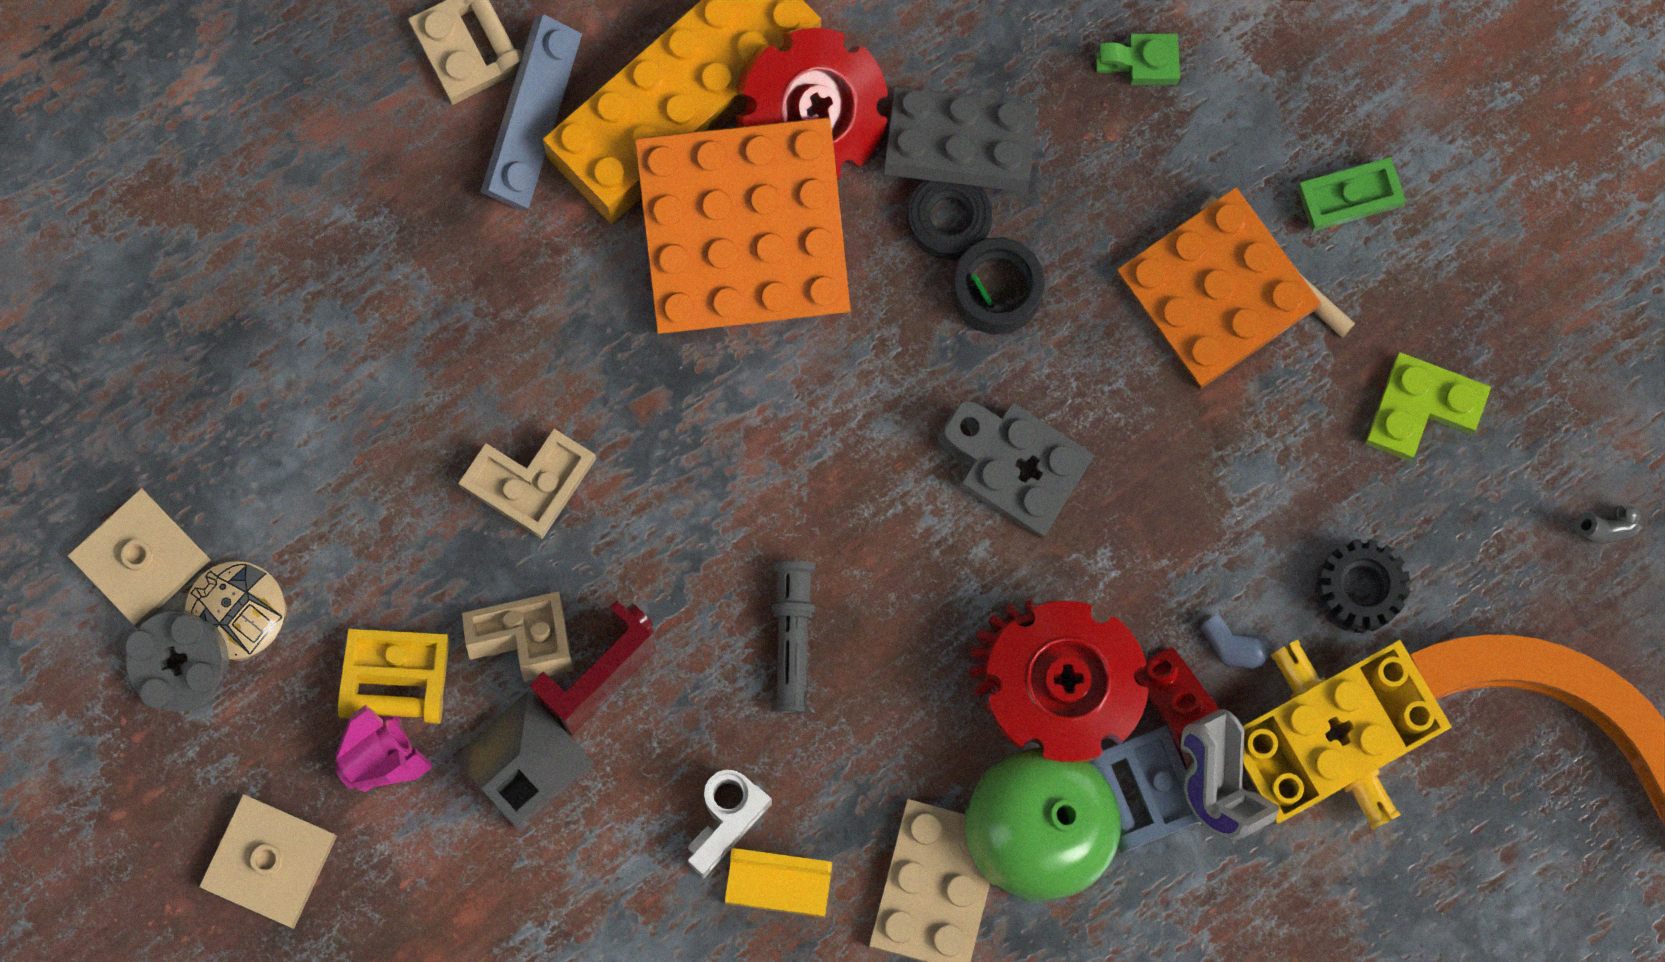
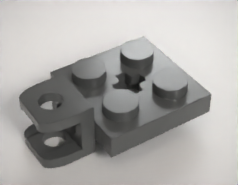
[936,401,1095,539]

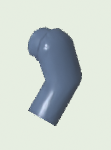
[1199,614,1273,669]

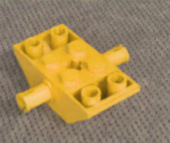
[1243,640,1452,831]

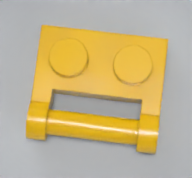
[338,629,449,724]

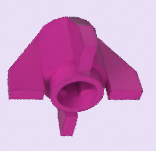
[335,705,432,792]

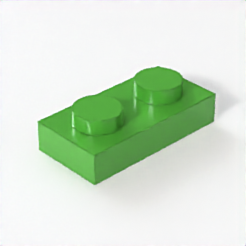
[1297,157,1406,232]

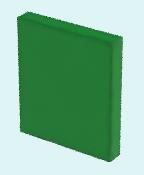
[971,273,994,306]

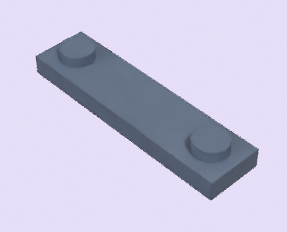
[480,14,582,211]

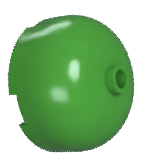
[964,747,1121,903]

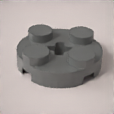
[125,611,229,711]

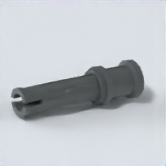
[771,561,817,714]

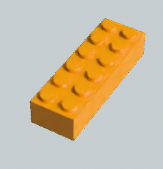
[542,0,821,225]

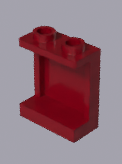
[529,600,656,735]

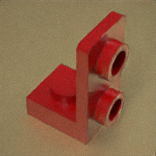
[1134,647,1220,770]

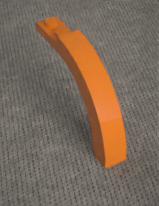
[1410,635,1665,827]

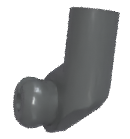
[1575,505,1642,544]

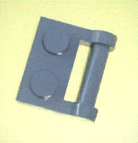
[1090,725,1200,854]

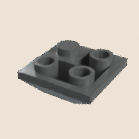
[453,691,595,833]

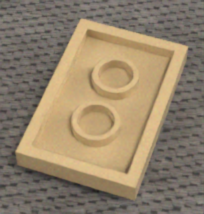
[869,799,990,962]

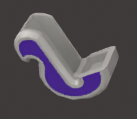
[1181,709,1279,841]

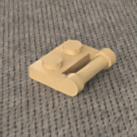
[408,0,523,105]

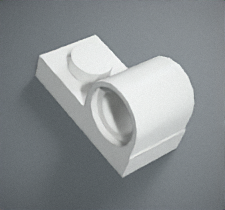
[688,770,772,878]

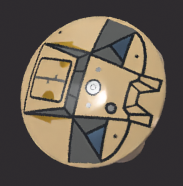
[185,561,287,661]

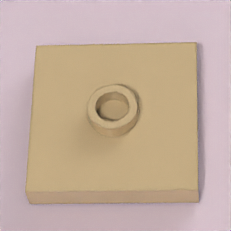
[68,488,211,628]
[199,794,337,929]

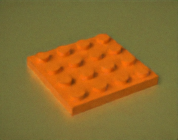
[635,117,851,334]

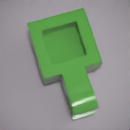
[1095,34,1180,85]

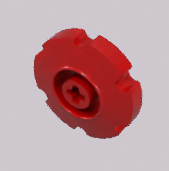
[736,27,888,179]
[985,601,1149,763]

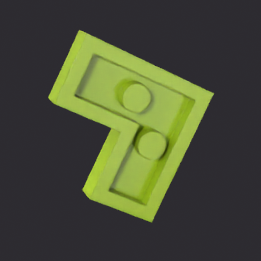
[1365,352,1491,462]

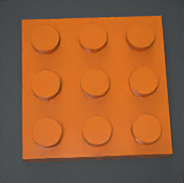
[1117,187,1321,389]

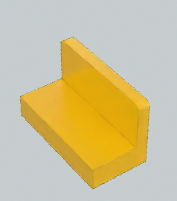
[725,848,833,918]

